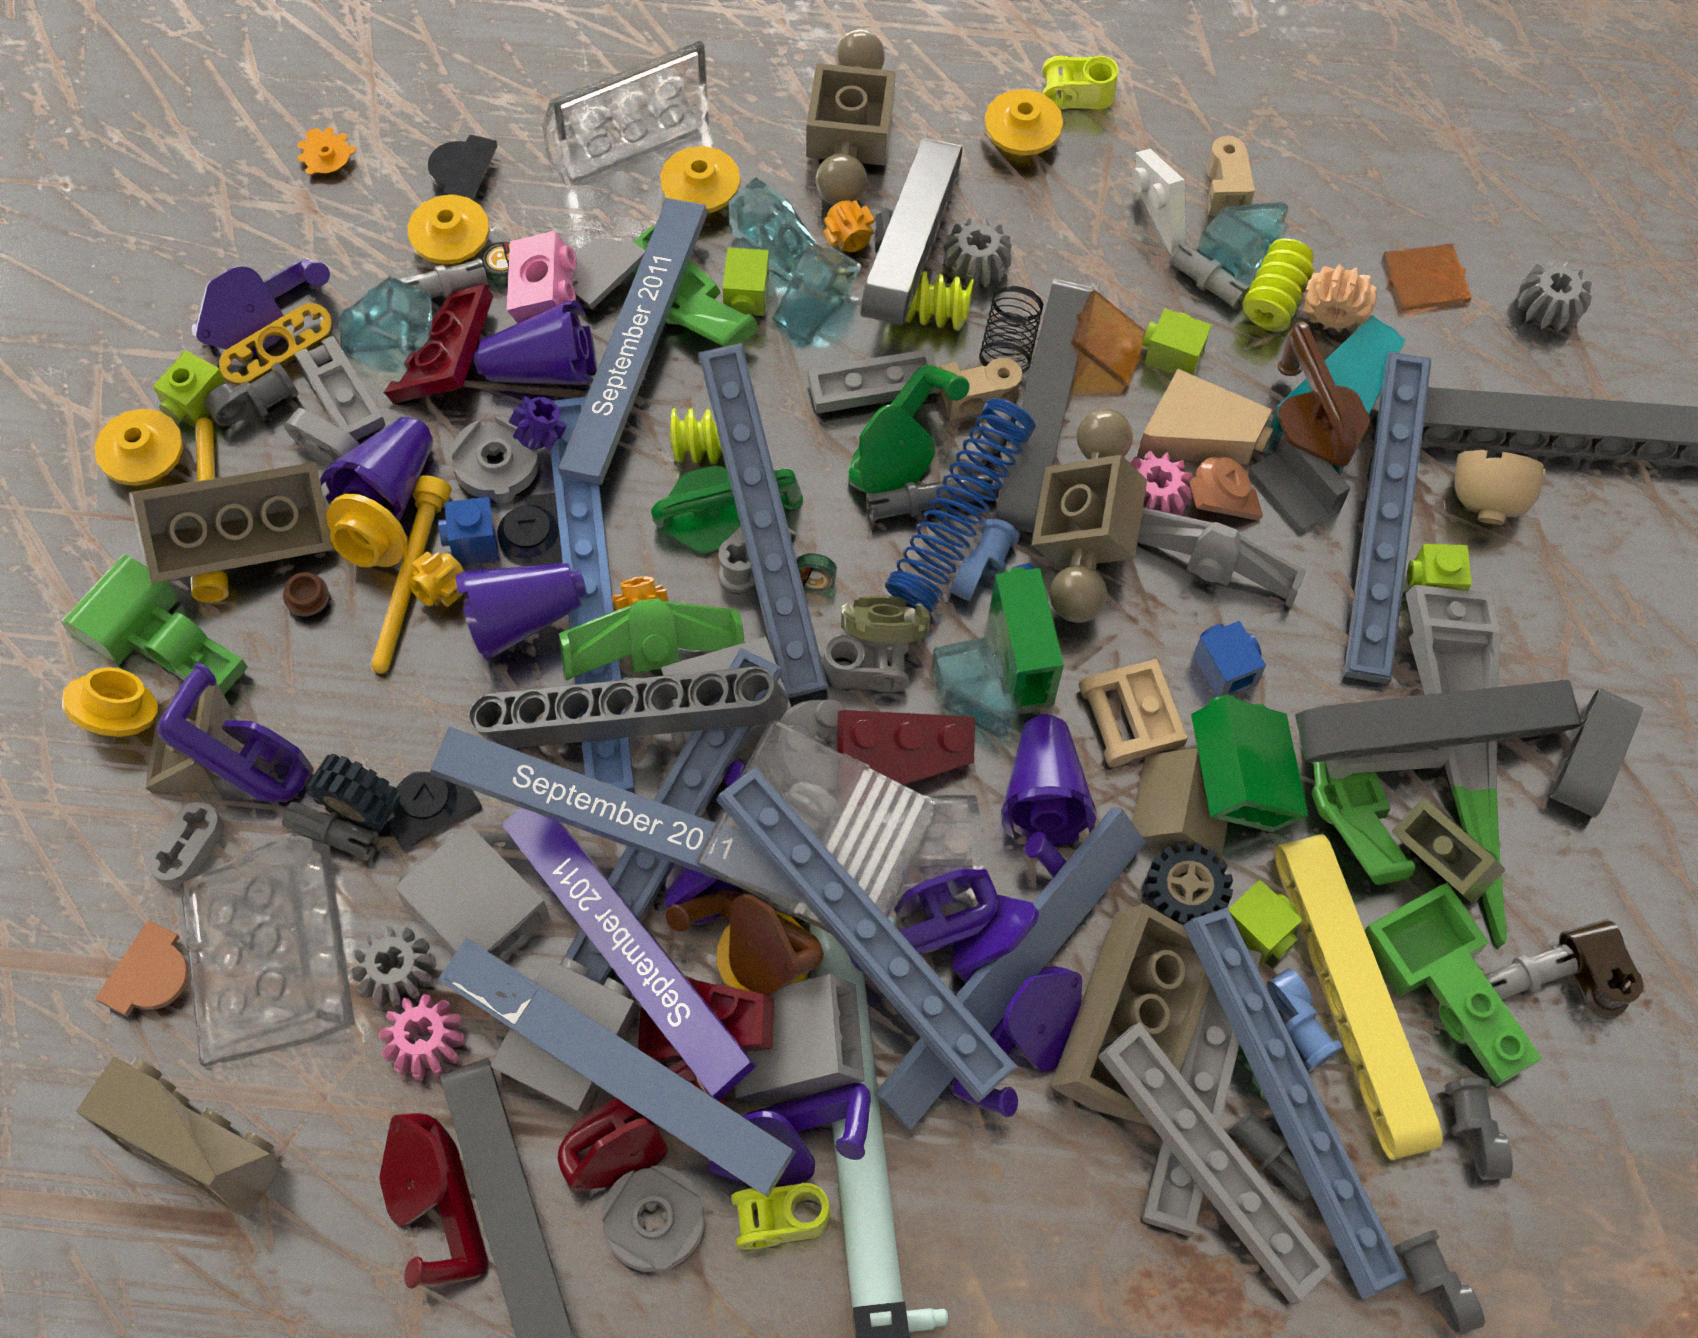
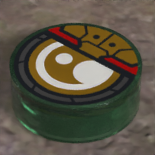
[480,242,510,284]
[796,553,837,592]

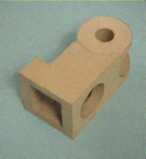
[1206,136,1255,216]
[939,358,1022,421]

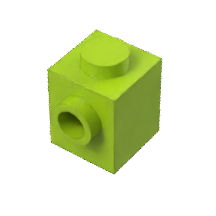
[722,247,770,316]
[1142,308,1212,375]
[152,350,226,428]
[1407,544,1472,590]
[1228,879,1303,966]

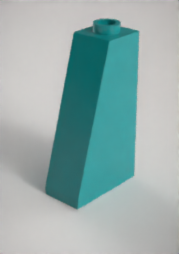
[1270,315,1406,475]

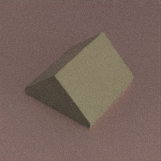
[145,683,232,793]
[1132,748,1228,863]

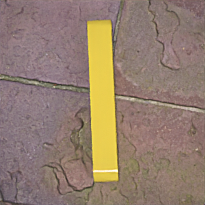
[1275,834,1443,1160]

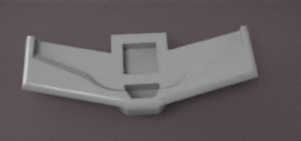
[1138,508,1306,607]

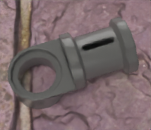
[204,363,299,426]
[1445,1078,1513,1180]
[1394,1230,1485,1336]

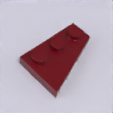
[383,284,494,404]
[836,710,975,804]
[638,976,774,1064]

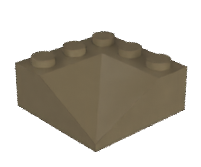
[76,1056,282,1219]

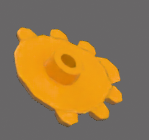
[297,127,356,176]

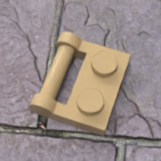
[1078,659,1188,767]

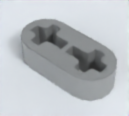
[284,408,360,463]
[148,801,223,889]

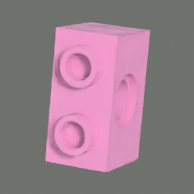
[507,231,577,323]

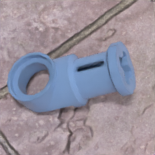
[949,519,1020,601]
[1267,968,1343,1073]

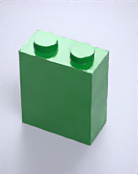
[988,567,1064,712]
[1191,695,1308,832]

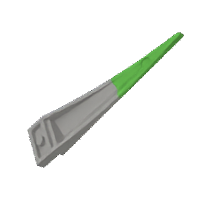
[1405,585,1507,948]

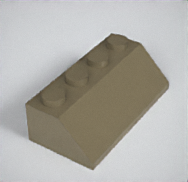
[129,462,333,583]
[1050,904,1211,1126]

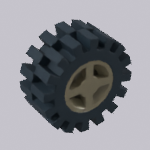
[306,754,401,832]
[1142,843,1233,925]

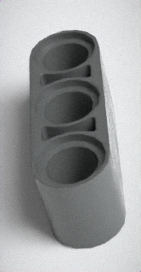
[1550,687,1643,818]

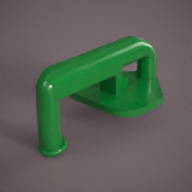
[847,365,970,494]
[651,466,803,554]

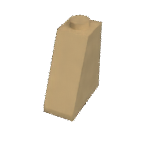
[1137,369,1273,465]

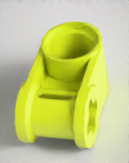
[1042,55,1119,110]
[731,1183,831,1250]

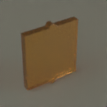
[1383,243,1472,311]
[1070,289,1146,386]

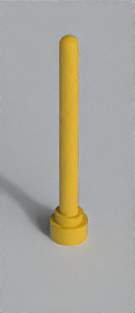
[191,417,229,603]
[371,476,452,674]

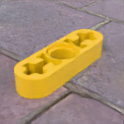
[219,303,331,386]

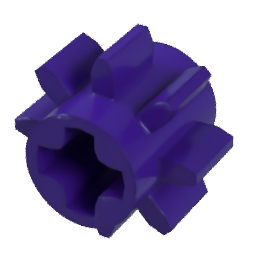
[509,396,567,450]

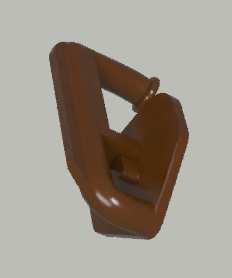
[1277,322,1370,467]
[665,889,824,996]

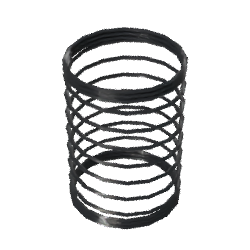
[979,286,1044,374]

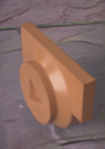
[1189,457,1263,520]
[95,920,188,1017]

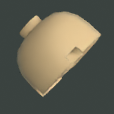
[1454,450,1546,525]

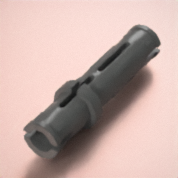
[866,474,999,521]

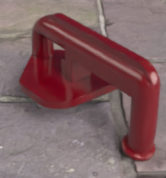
[557,1060,729,1192]
[379,1113,487,1289]

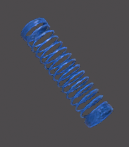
[884,398,1036,612]

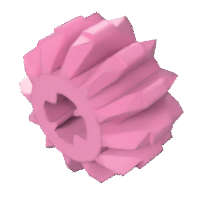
[1130,450,1193,516]
[379,994,466,1081]

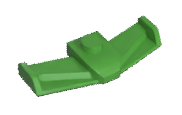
[633,225,759,347]
[559,598,745,681]
[1311,761,1415,885]

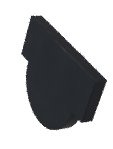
[428,134,498,200]
[497,493,563,566]
[386,769,482,851]

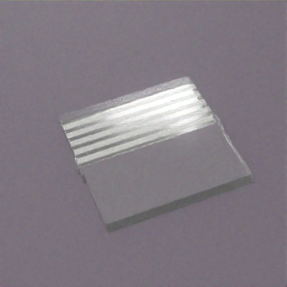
[696,721,940,934]

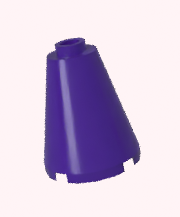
[474,300,597,386]
[320,417,433,522]
[455,563,588,661]
[1001,714,1096,847]

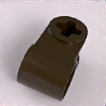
[1559,919,1644,1019]

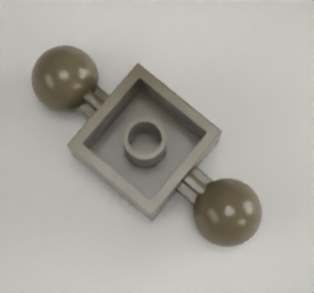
[806,30,896,205]
[1031,409,1147,623]

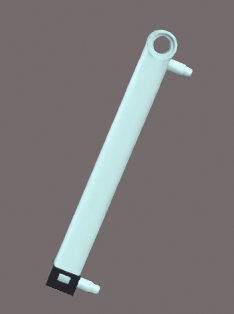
[808,907,948,1338]

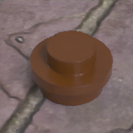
[283,572,329,616]

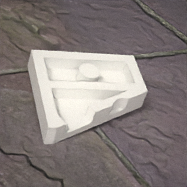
[1132,149,1187,255]

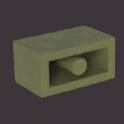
[1391,797,1505,904]

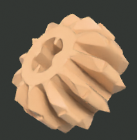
[1303,264,1377,333]

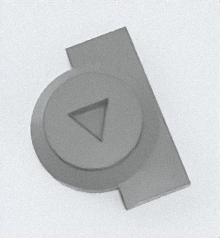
[573,237,645,309]

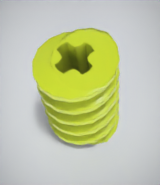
[1243,238,1315,332]
[905,271,974,331]
[670,408,760,465]

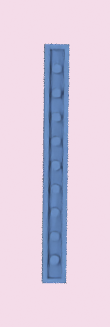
[551,397,635,793]

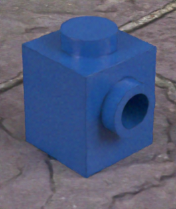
[438,497,500,566]
[1193,621,1266,697]

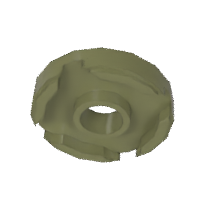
[841,595,930,644]

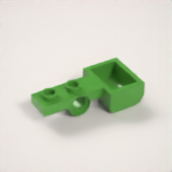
[61,554,248,694]
[1364,882,1542,1086]

